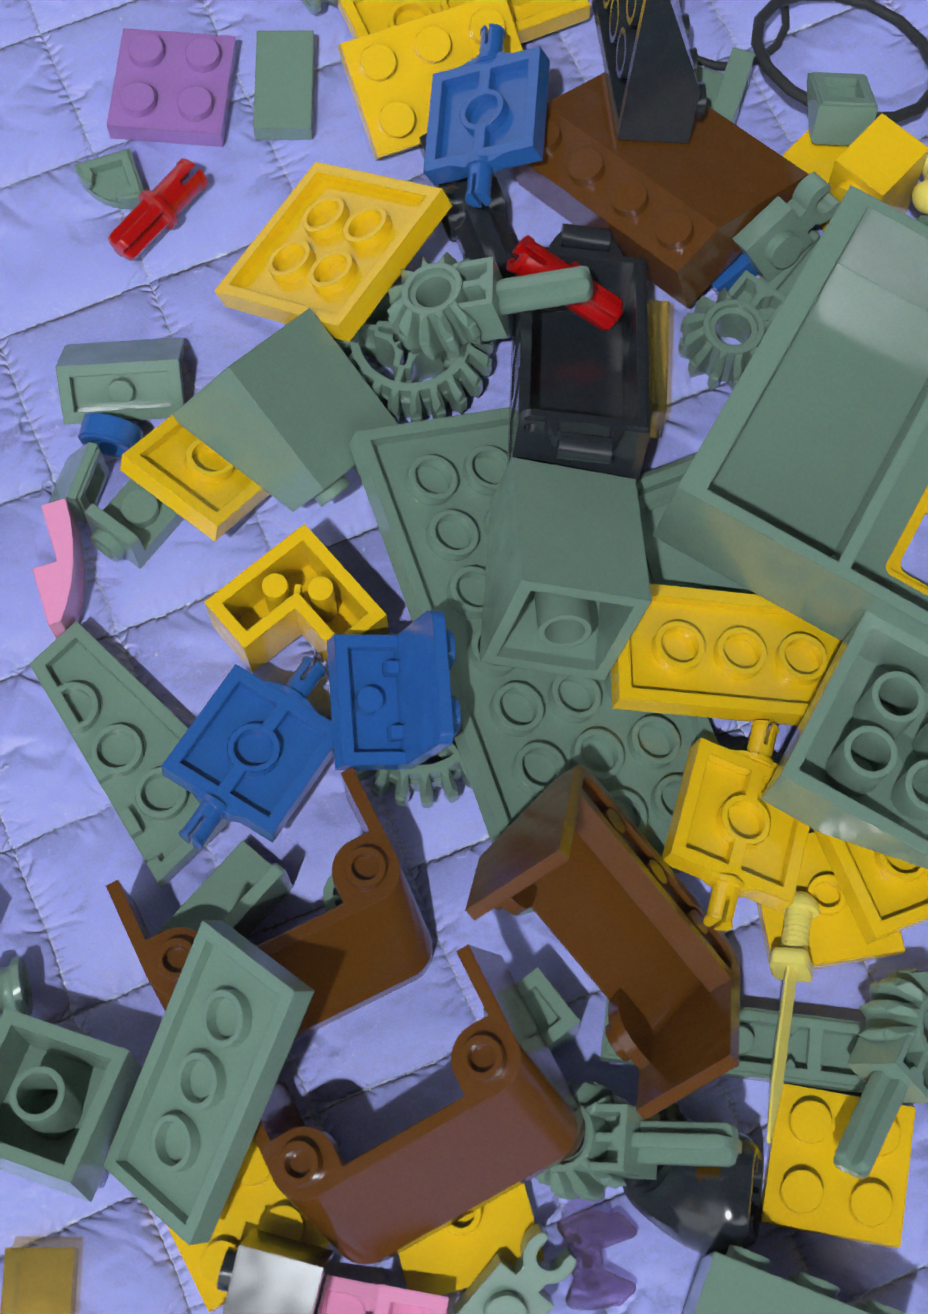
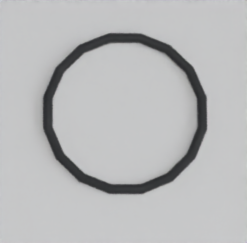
[751,0,928,123]

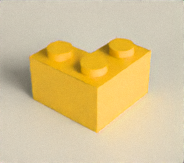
[782,113,928,231]
[204,523,389,673]

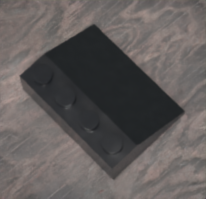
[592,0,706,144]

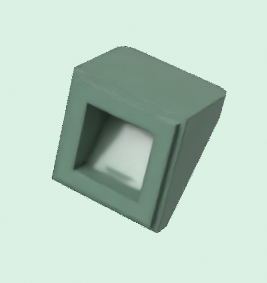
[806,72,878,145]
[48,442,110,523]

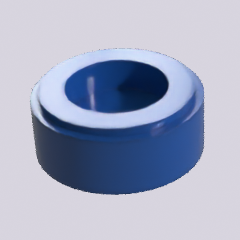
[78,413,143,458]

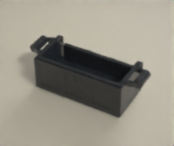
[507,223,651,486]

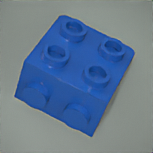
[327,610,461,771]

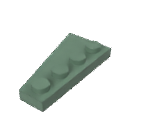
[29,621,231,889]

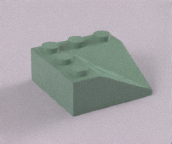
[761,610,928,869]

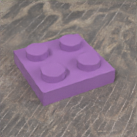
[106,28,238,147]

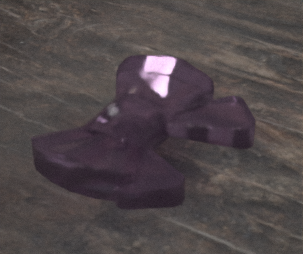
[557,1210,637,1311]

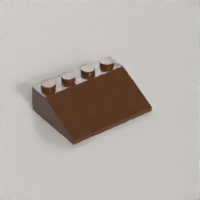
[512,72,809,308]

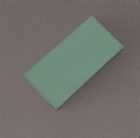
[253,30,315,140]

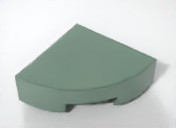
[74,148,144,209]

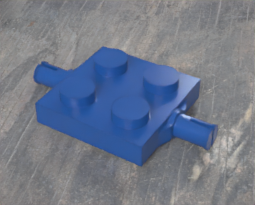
[423,23,550,208]
[161,656,334,850]

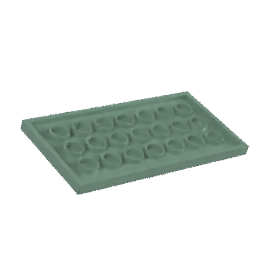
[349,407,719,916]

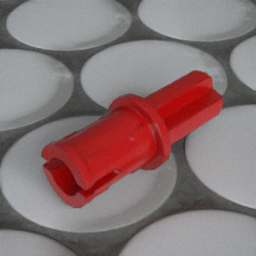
[108,158,209,261]
[506,235,623,331]

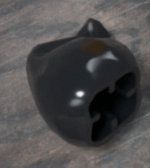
[622,1103,763,1255]

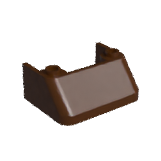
[465,765,740,1120]
[105,767,433,1041]
[253,944,585,1264]

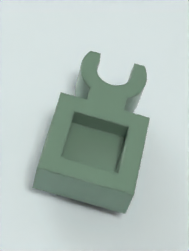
[733,172,840,283]
[452,1223,576,1314]

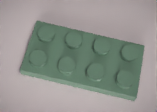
[103,920,314,1245]

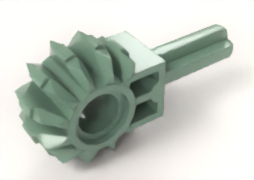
[678,229,820,392]
[387,252,593,362]
[833,968,928,1179]
[534,1081,742,1202]

